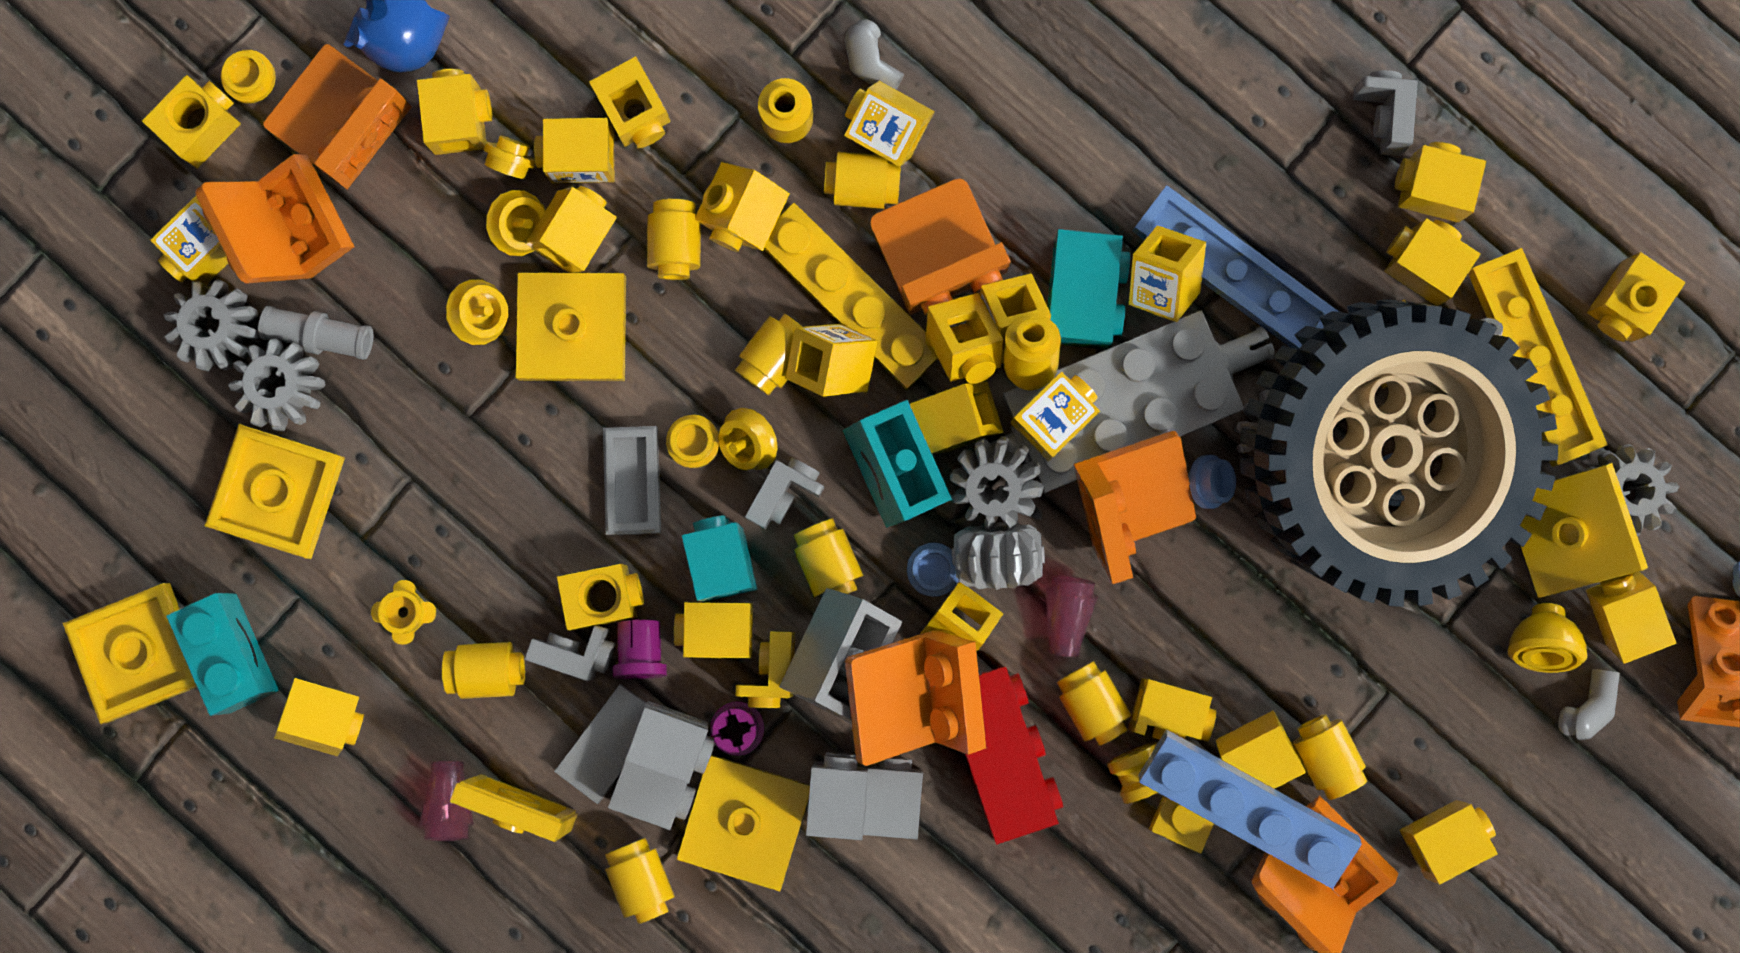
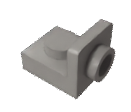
[1353,70,1418,156]
[745,458,824,530]
[525,625,615,681]

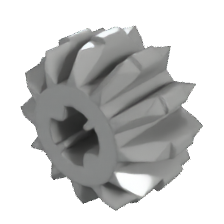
[163,280,260,371]
[228,339,325,431]
[950,436,1044,530]
[1585,444,1680,536]
[952,522,1045,590]

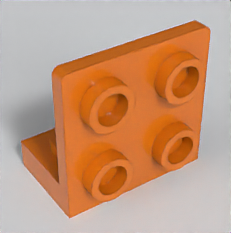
[263,44,412,190]
[1073,431,1196,584]
[1677,596,1740,728]
[845,630,986,766]

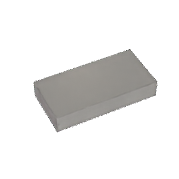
[603,426,661,535]
[554,684,646,804]

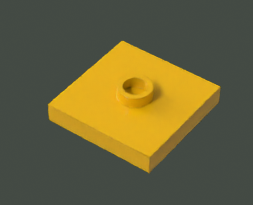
[516,273,626,381]
[204,424,345,559]
[1520,463,1648,598]
[63,583,197,724]
[677,754,810,892]
[450,774,578,842]

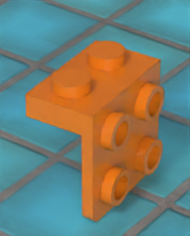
[195,154,355,283]
[871,179,1011,316]
[1252,795,1399,953]

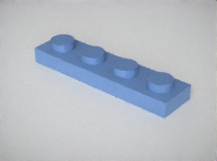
[1133,185,1339,349]
[1138,729,1362,889]

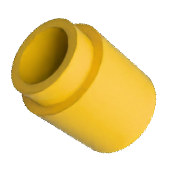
[758,78,813,143]
[824,152,901,209]
[647,199,701,280]
[735,314,803,396]
[1004,315,1061,391]
[793,518,863,597]
[442,642,525,699]
[1057,661,1131,746]
[1292,714,1367,800]
[605,838,675,924]

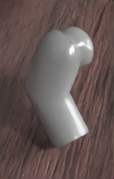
[844,19,904,90]
[1558,669,1620,740]

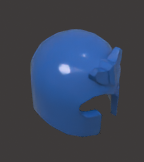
[343,0,450,72]

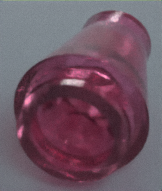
[1045,575,1099,657]
[419,761,474,841]

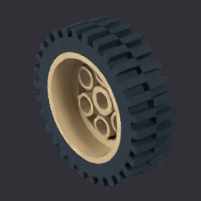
[1240,300,1558,607]

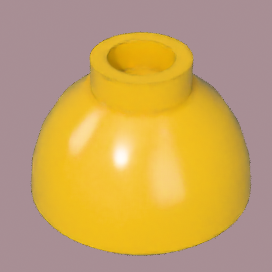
[1508,603,1587,673]

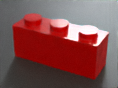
[965,666,1064,845]

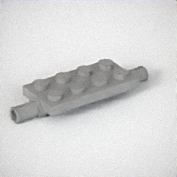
[968,310,1275,494]

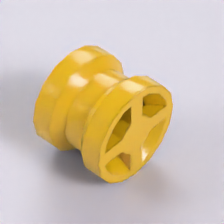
[1107,742,1158,804]

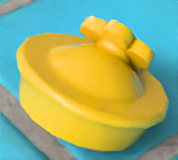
[486,190,545,256]
[446,280,508,345]
[718,407,778,470]

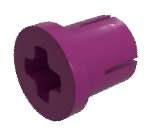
[613,620,667,679]
[710,701,765,756]

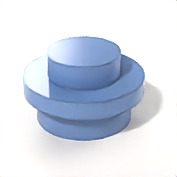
[1188,455,1236,509]
[907,543,959,597]

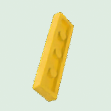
[764,203,938,390]
[1468,248,1608,467]

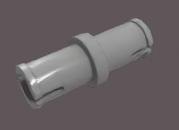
[258,306,374,360]

